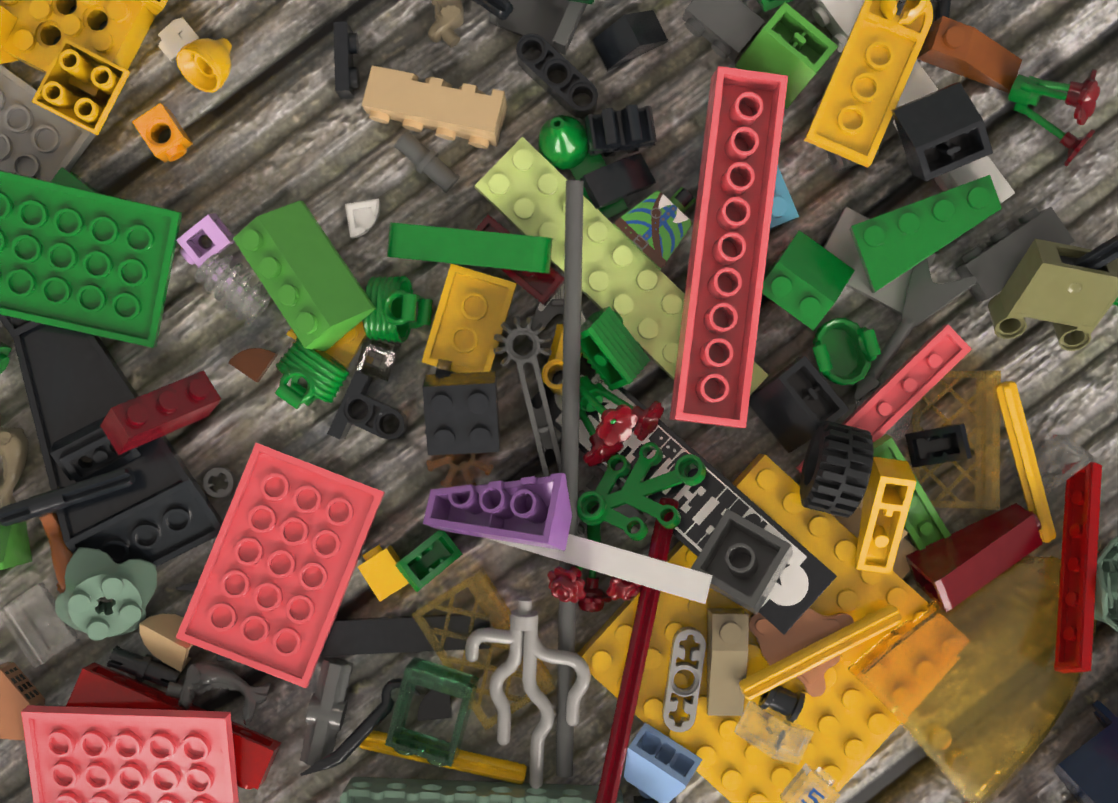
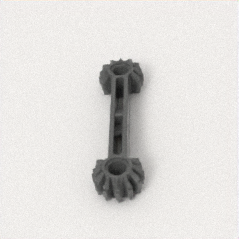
[494,316,593,535]

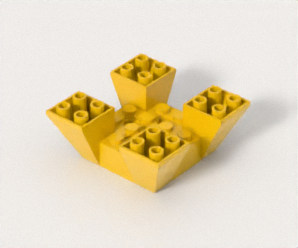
[0,0,168,136]

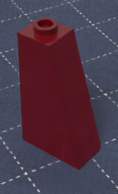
[906,503,1043,612]

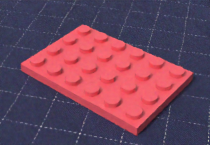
[176,443,385,688]
[21,705,239,803]

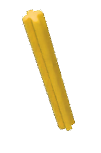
[995,381,1056,543]
[739,605,902,700]
[359,730,527,784]

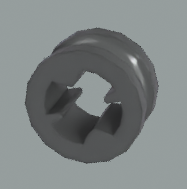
[203,467,237,498]

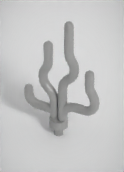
[465,597,591,789]

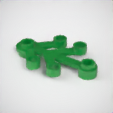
[577,442,706,541]

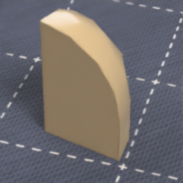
[139,614,193,672]

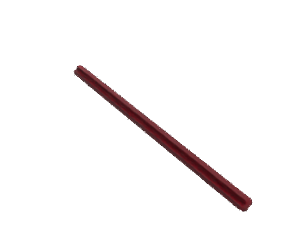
[596,497,679,803]

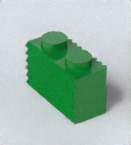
[581,306,651,391]

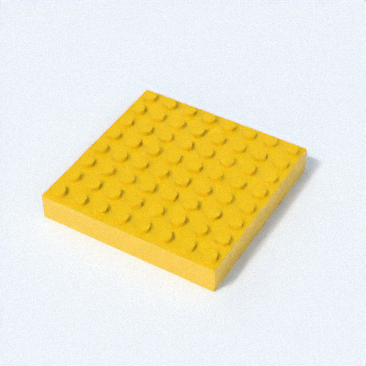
[577,453,973,803]

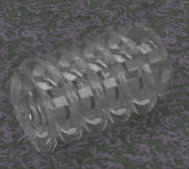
[194,253,271,326]

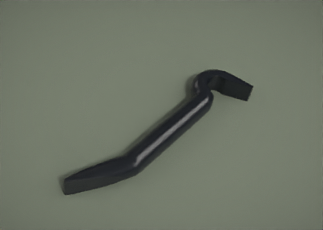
[300,678,421,776]

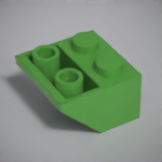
[735,2,838,109]

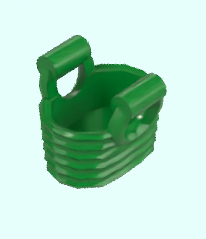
[363,275,433,343]
[812,318,882,385]
[275,337,349,409]

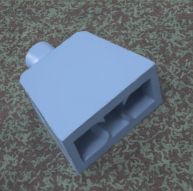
[624,722,703,803]

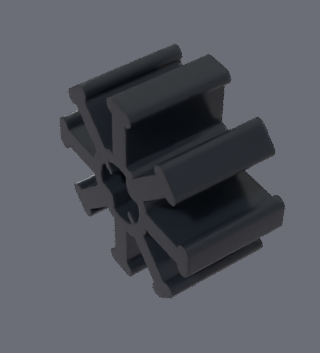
[585,104,657,157]

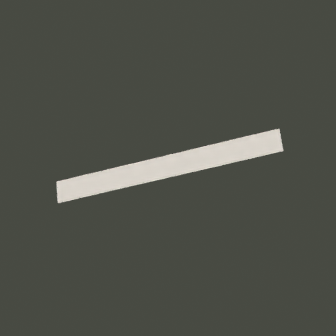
[486,534,713,604]

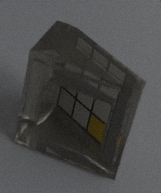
[356,337,402,382]

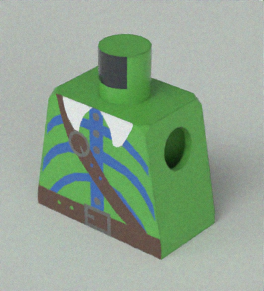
[613,187,696,270]

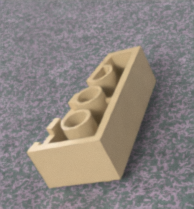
[362,65,507,149]

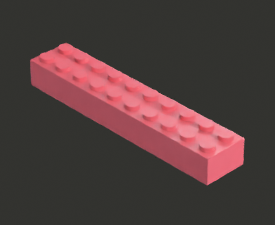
[669,66,788,428]

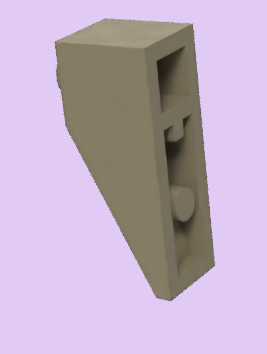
[707,608,749,716]

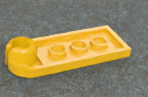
[804,0,933,168]

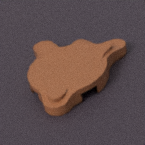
[749,607,854,697]

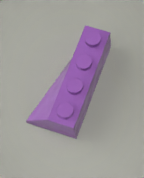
[423,473,572,551]

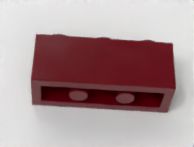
[100,370,221,455]

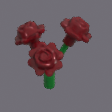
[547,524,642,613]

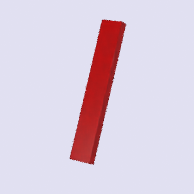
[1054,462,1102,673]

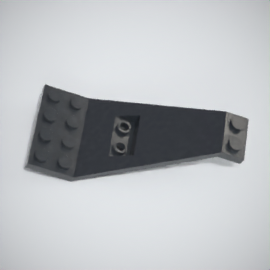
[0,315,223,567]

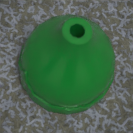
[538,115,589,169]

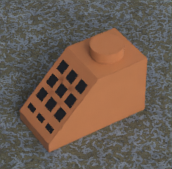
[0,662,45,741]

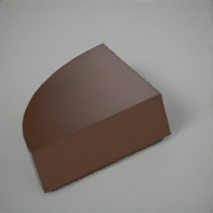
[228,348,278,382]

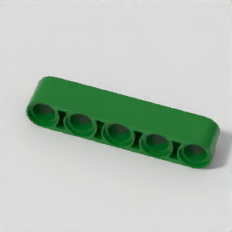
[387,222,553,273]

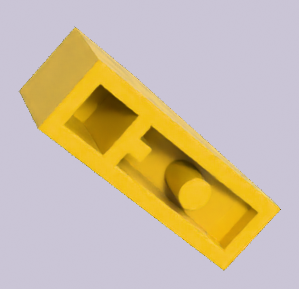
[855,457,917,574]

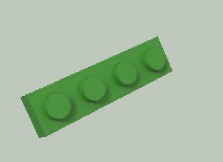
[873,434,951,550]

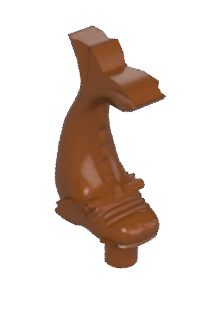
[39,512,73,594]

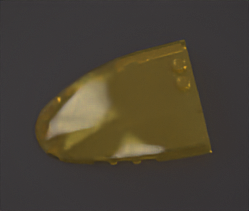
[848,555,1097,803]

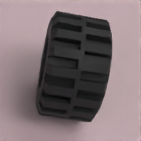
[800,420,874,518]

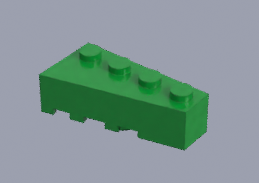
[850,175,1002,293]

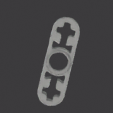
[662,627,706,732]

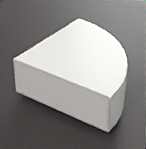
[345,199,381,239]

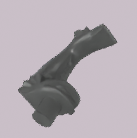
[166,662,271,725]

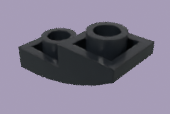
[580,153,656,209]

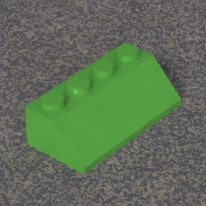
[233,200,376,351]

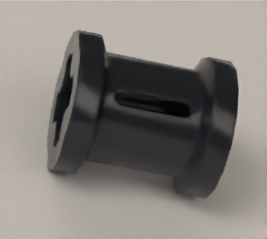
[759,685,805,723]

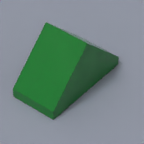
[395,530,463,592]

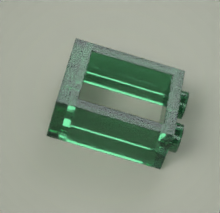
[385,657,480,767]

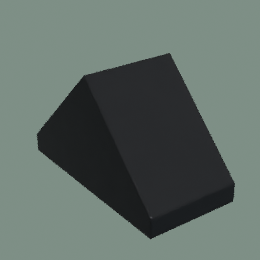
[592,10,668,72]
[905,423,972,468]

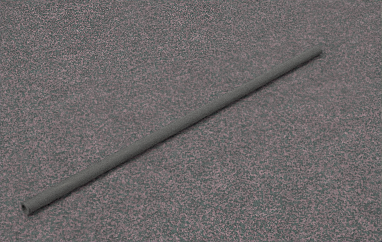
[556,180,584,778]

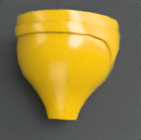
[176,38,232,93]

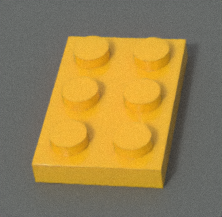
[421,264,517,373]

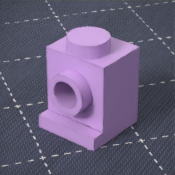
[176,213,235,268]

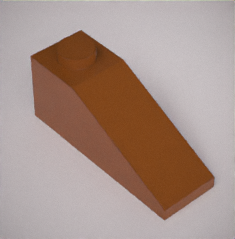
[917,16,1022,93]

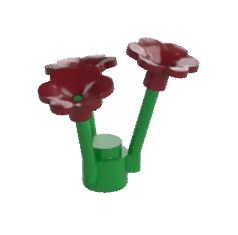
[1008,69,1100,167]
[579,376,664,467]

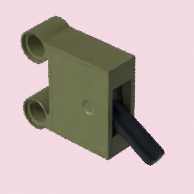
[988,235,1118,351]

